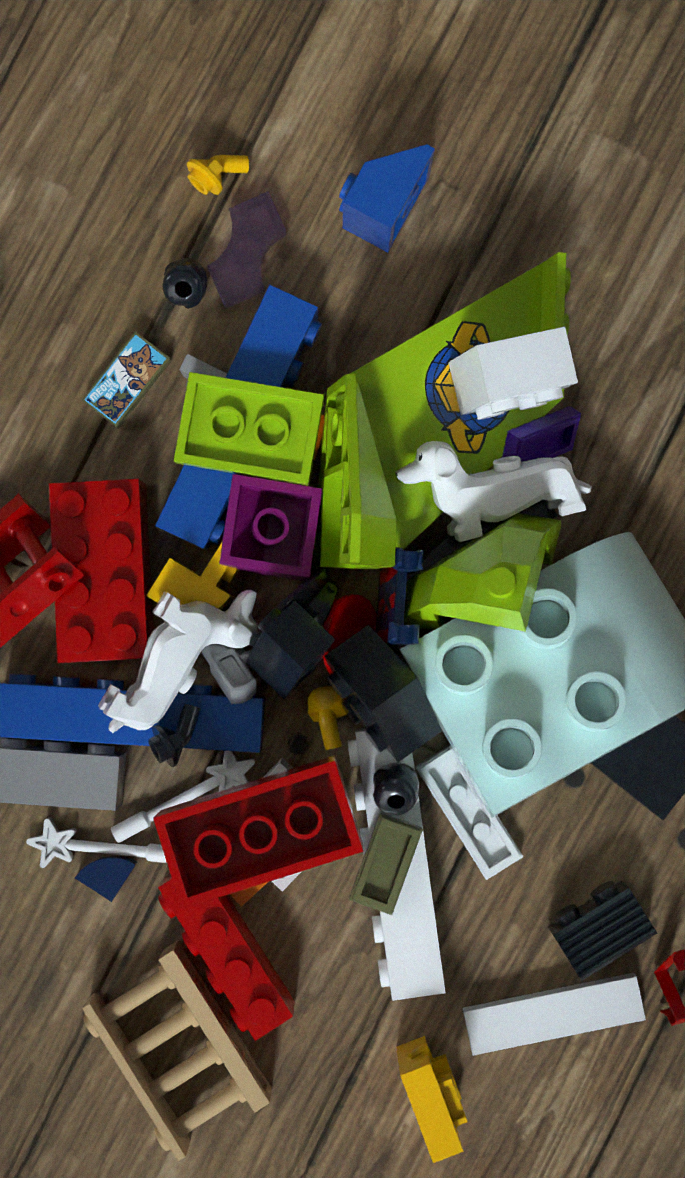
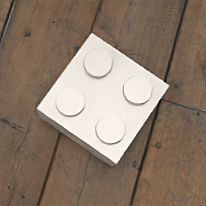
[448,327,578,420]

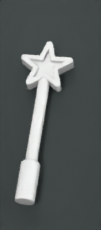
[111,751,255,843]
[26,817,167,868]

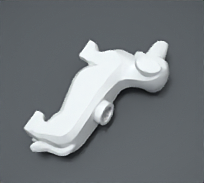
[395,441,592,542]
[98,590,258,733]

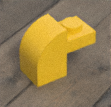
[146,543,240,610]

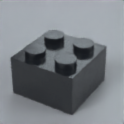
[324,624,442,763]

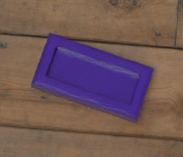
[502,406,581,462]

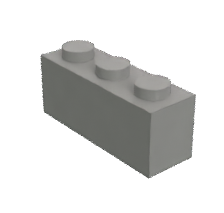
[0,737,126,811]

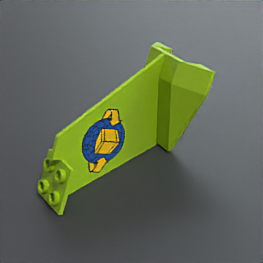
[312,252,571,569]

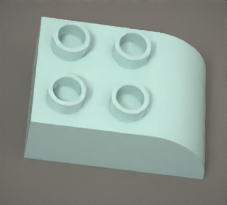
[400,532,685,818]

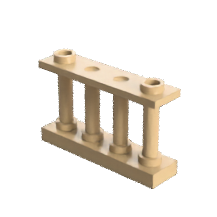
[82,940,272,1162]

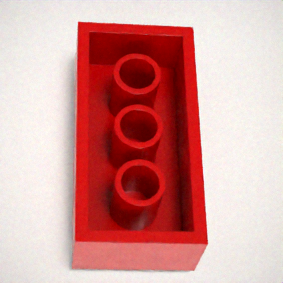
[49,479,154,663]
[153,755,364,909]

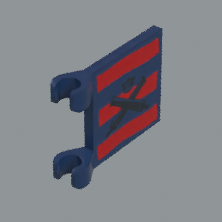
[376,547,424,650]

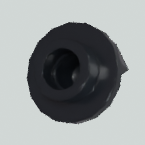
[148,704,201,767]

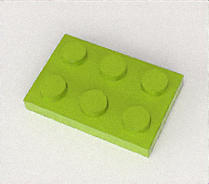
[174,372,324,486]

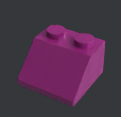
[219,474,322,581]

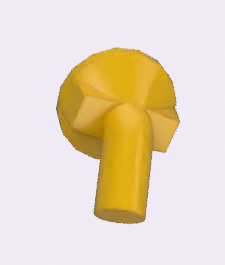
[187,155,249,195]
[307,686,347,750]

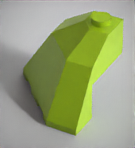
[404,513,561,632]

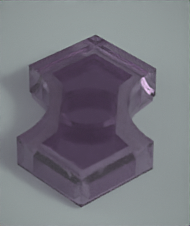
[207,191,287,309]

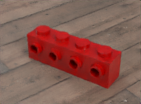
[158,874,295,1041]

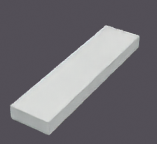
[463,973,646,1056]

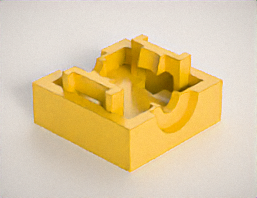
[396,1036,468,1163]

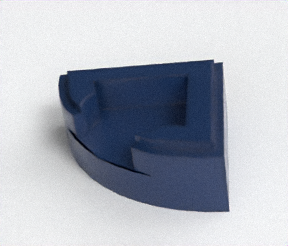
[75,856,137,902]

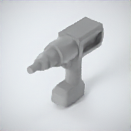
[201,644,256,704]

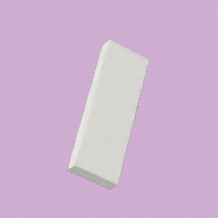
[415,745,523,880]

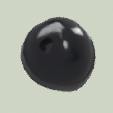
[162,258,208,309]
[373,762,419,815]

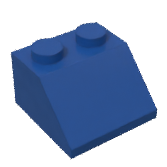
[339,144,435,253]

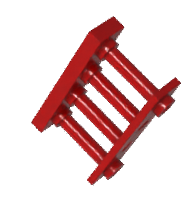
[0,493,84,648]

